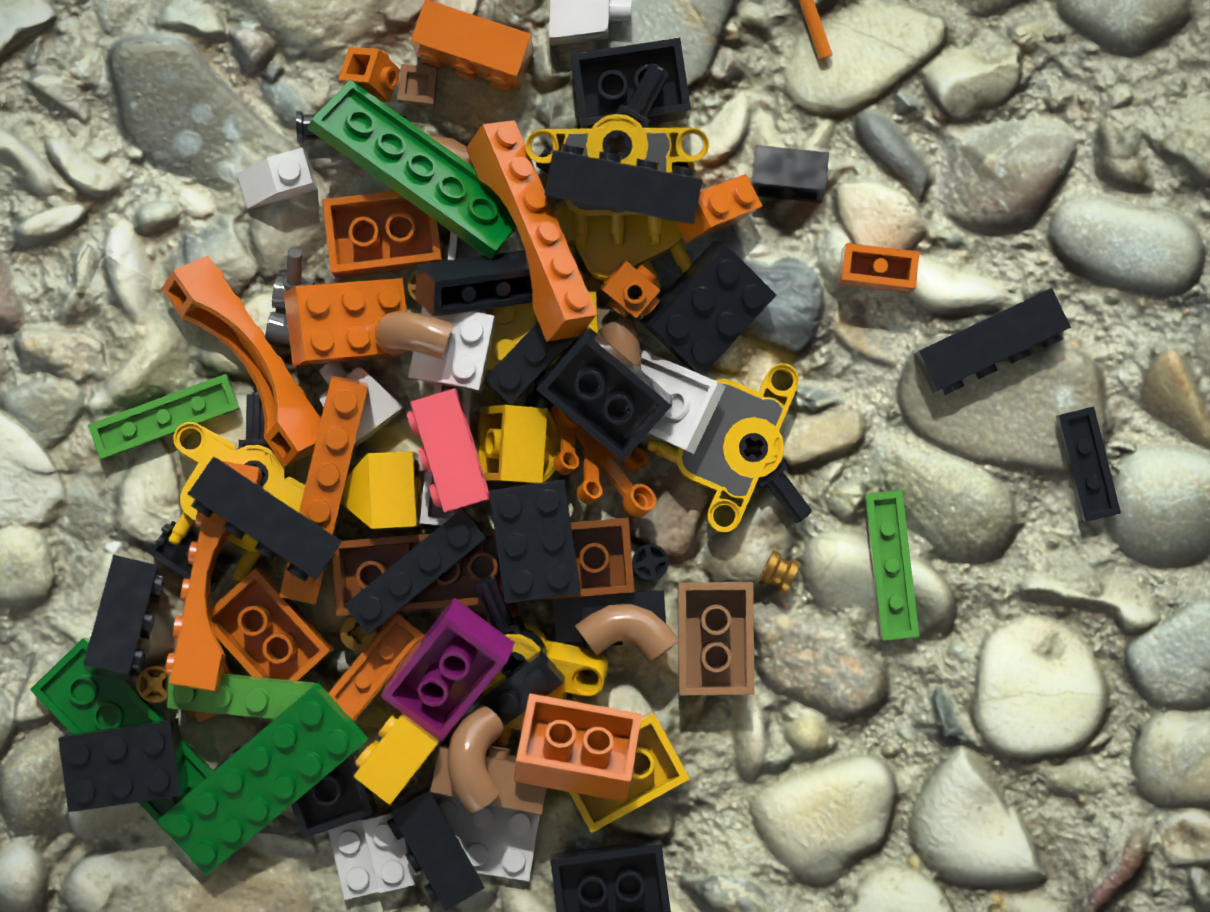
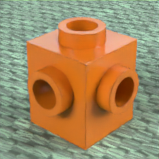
[338,47,400,103]
[600,260,660,319]

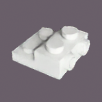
[328,811,422,900]

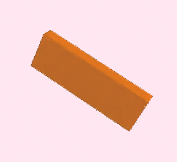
[328,613,424,722]

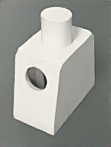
[549,0,631,45]
[319,362,406,449]

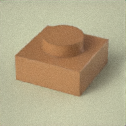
[397,64,438,106]

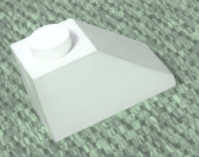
[237,147,318,210]

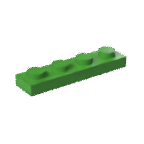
[88,374,241,460]
[864,490,920,641]
[167,674,316,719]

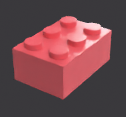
[407,388,490,513]

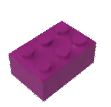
[381,598,515,741]

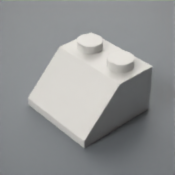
[408,307,496,393]

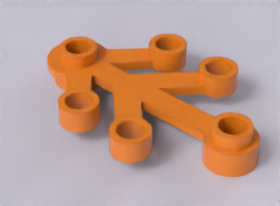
[551,404,656,517]

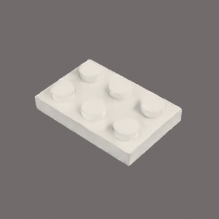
[639,350,726,454]
[431,792,540,881]

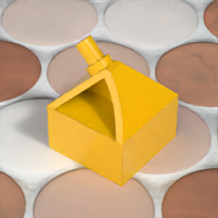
[477,405,560,484]
[340,451,423,529]

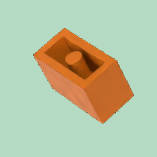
[675,174,762,244]
[837,243,920,293]

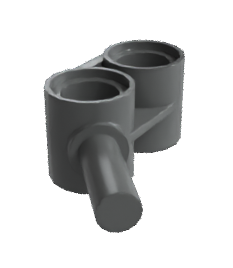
[265,248,315,348]

